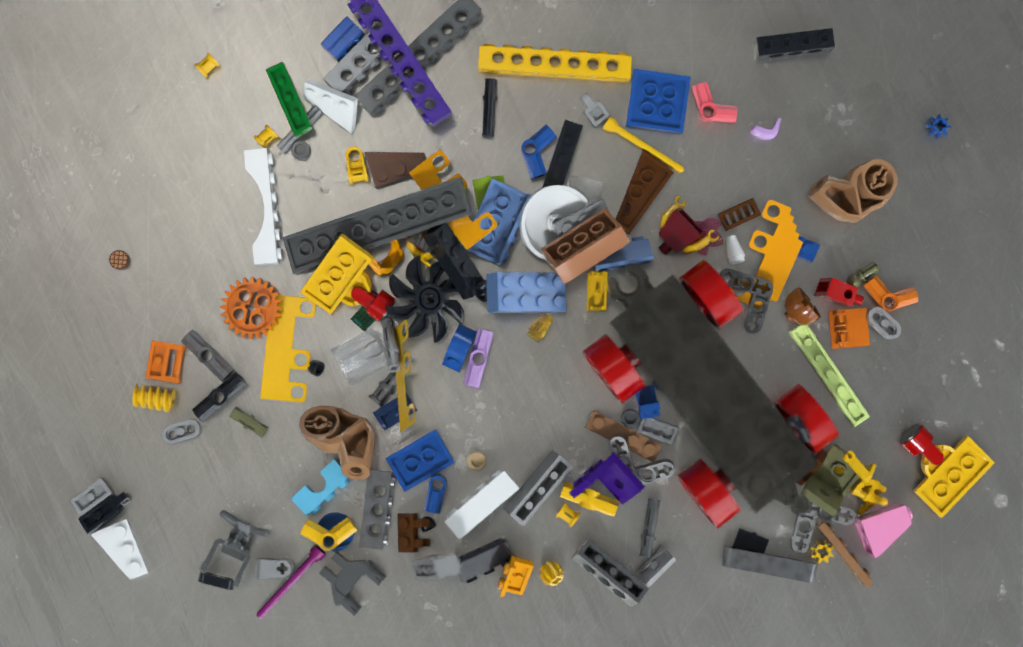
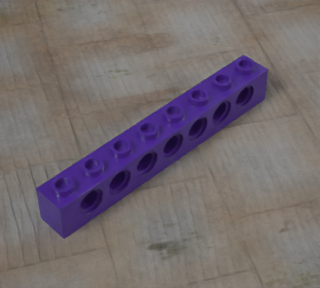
[347,0,452,127]

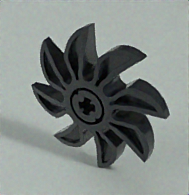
[384,255,464,343]

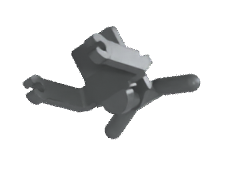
[200,510,270,587]

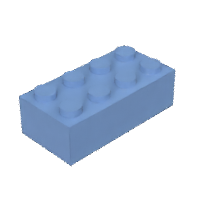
[486,272,566,313]

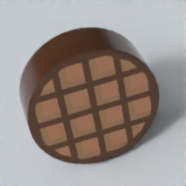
[109,250,130,270]

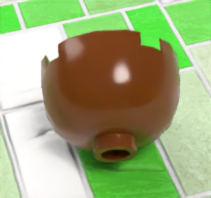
[784,287,821,326]

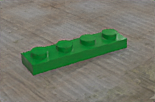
[266,61,313,137]

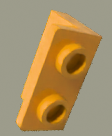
[497,556,534,597]

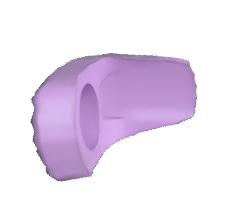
[750,118,781,140]

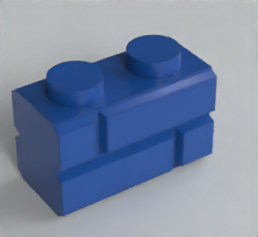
[320,16,364,62]

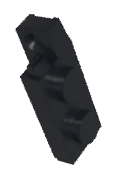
[78,492,131,535]

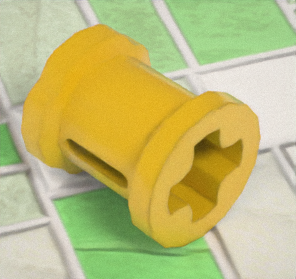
[194,53,219,78]
[253,125,279,148]
[555,502,581,527]

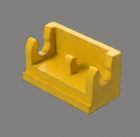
[586,271,608,311]

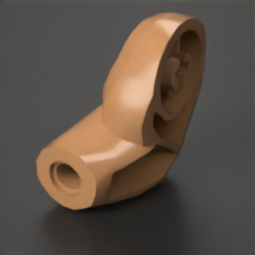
[807,159,898,223]
[299,405,375,480]

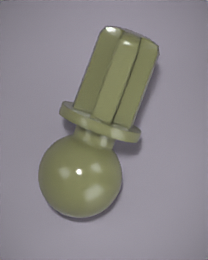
[846,262,880,288]

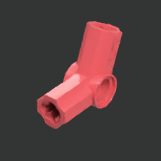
[691,82,737,123]

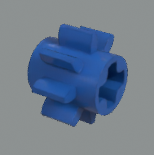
[925,114,951,139]

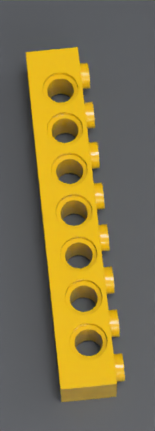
[478,43,632,82]

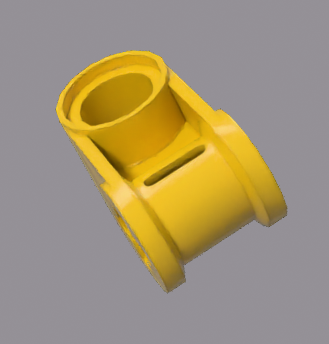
[345,146,369,185]

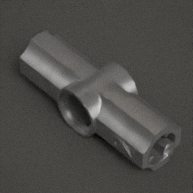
[181,330,234,382]

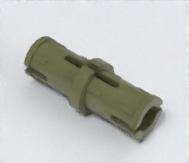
[230,407,269,438]

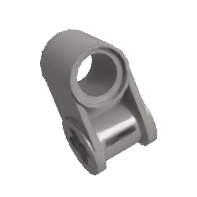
[256,558,294,579]

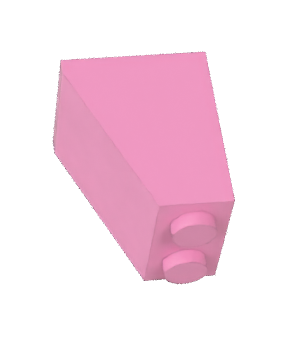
[854,503,913,558]

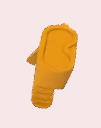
[369,240,404,276]

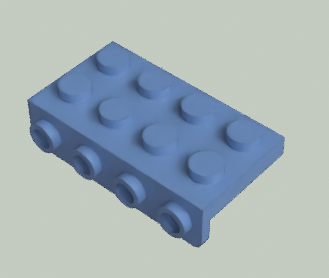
[462,178,531,266]

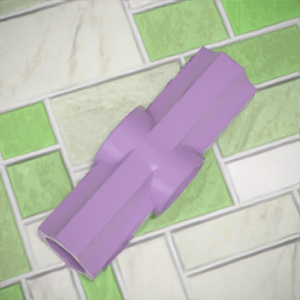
[463,329,494,388]

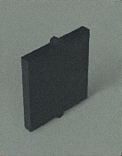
[732,528,769,553]

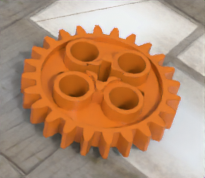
[220,277,283,339]

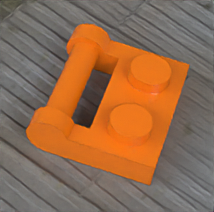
[145,340,187,384]

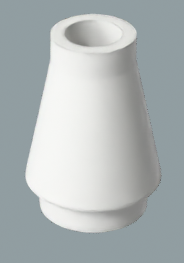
[725,235,746,265]

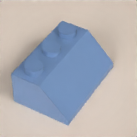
[593,236,654,272]

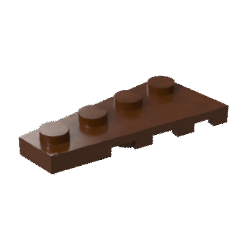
[616,150,674,234]

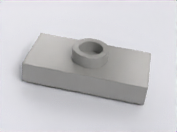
[637,417,680,446]

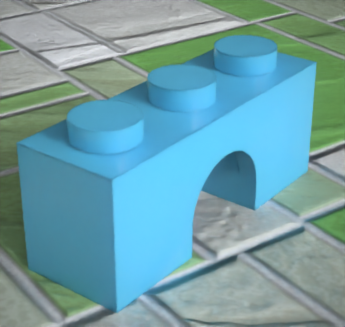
[291,459,350,516]

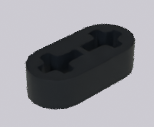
[198,571,235,590]

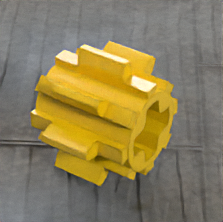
[809,540,834,564]
[539,561,564,587]

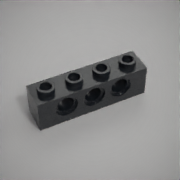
[753,28,835,61]

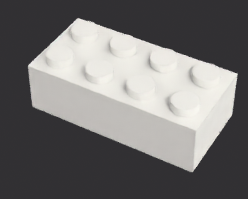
[444,469,519,540]

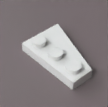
[303,79,358,133]

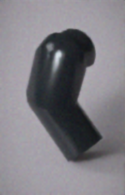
[787,415,811,443]

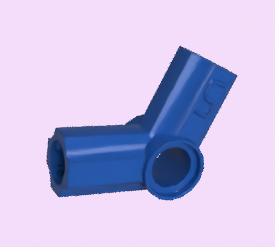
[521,124,557,179]

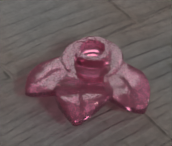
[695,218,724,255]

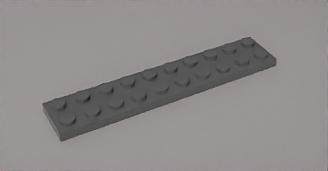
[282,177,473,274]

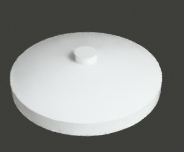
[519,185,590,261]

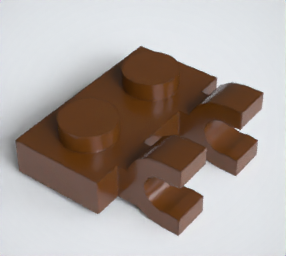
[397,513,430,553]

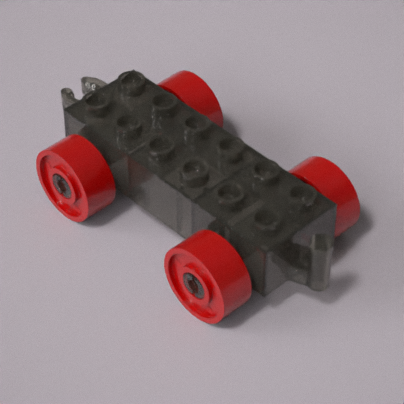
[582,260,839,529]

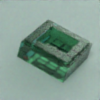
[351,306,376,332]

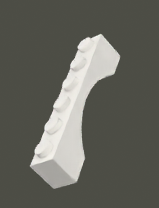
[244,148,282,266]

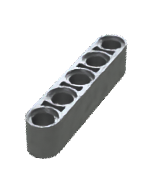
[722,546,818,583]

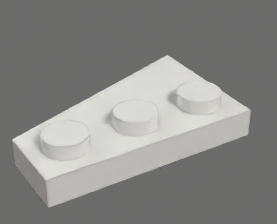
[91,519,150,580]

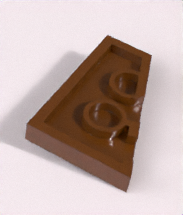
[365,152,426,189]

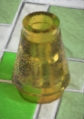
[527,313,553,342]

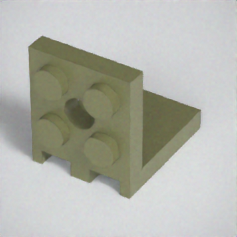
[801,443,867,517]

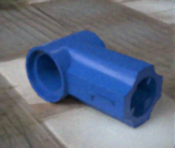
[424,474,447,514]

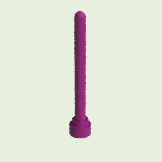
[257,544,326,619]

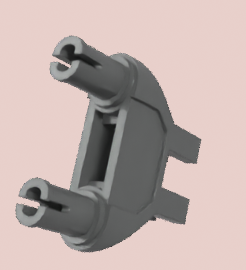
[319,551,386,616]

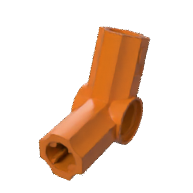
[863,275,919,312]

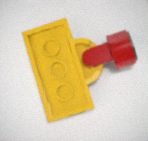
[300,233,396,322]
[900,423,994,518]

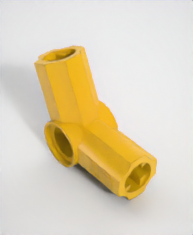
[300,517,358,550]

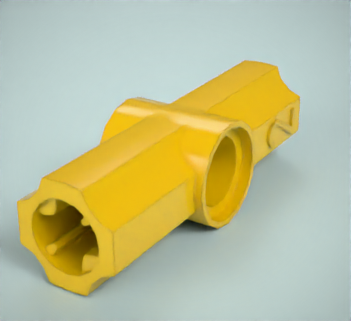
[559,481,620,517]

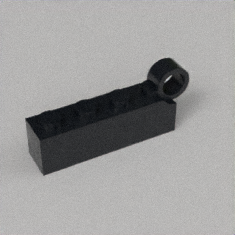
[422,223,487,302]

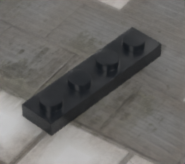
[542,120,583,188]

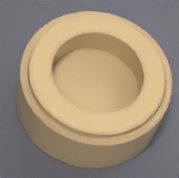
[467,452,487,471]

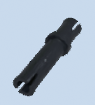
[482,78,498,137]

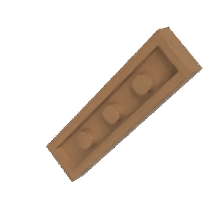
[585,411,662,462]
[815,521,873,588]

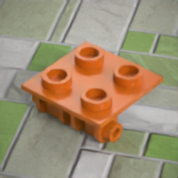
[828,308,870,349]

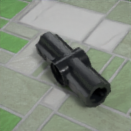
[192,372,247,422]

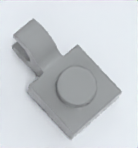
[580,93,610,128]

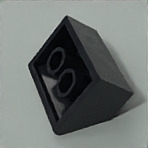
[457,536,514,584]

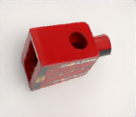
[814,277,864,307]

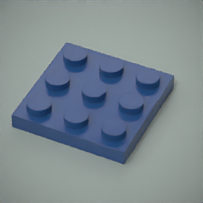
[626,69,691,134]

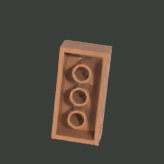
[541,208,630,284]

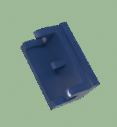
[373,392,418,430]

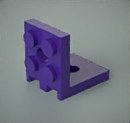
[569,452,645,505]

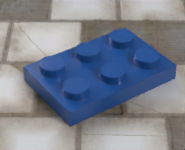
[385,429,455,492]

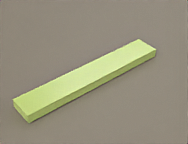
[789,325,870,427]

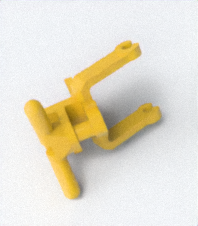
[834,450,888,515]

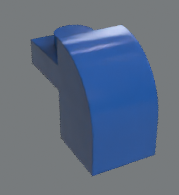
[442,324,477,372]
[635,385,660,420]

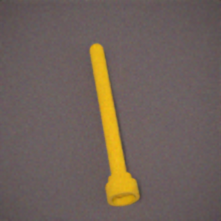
[602,116,684,173]

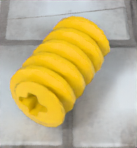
[132,384,176,412]

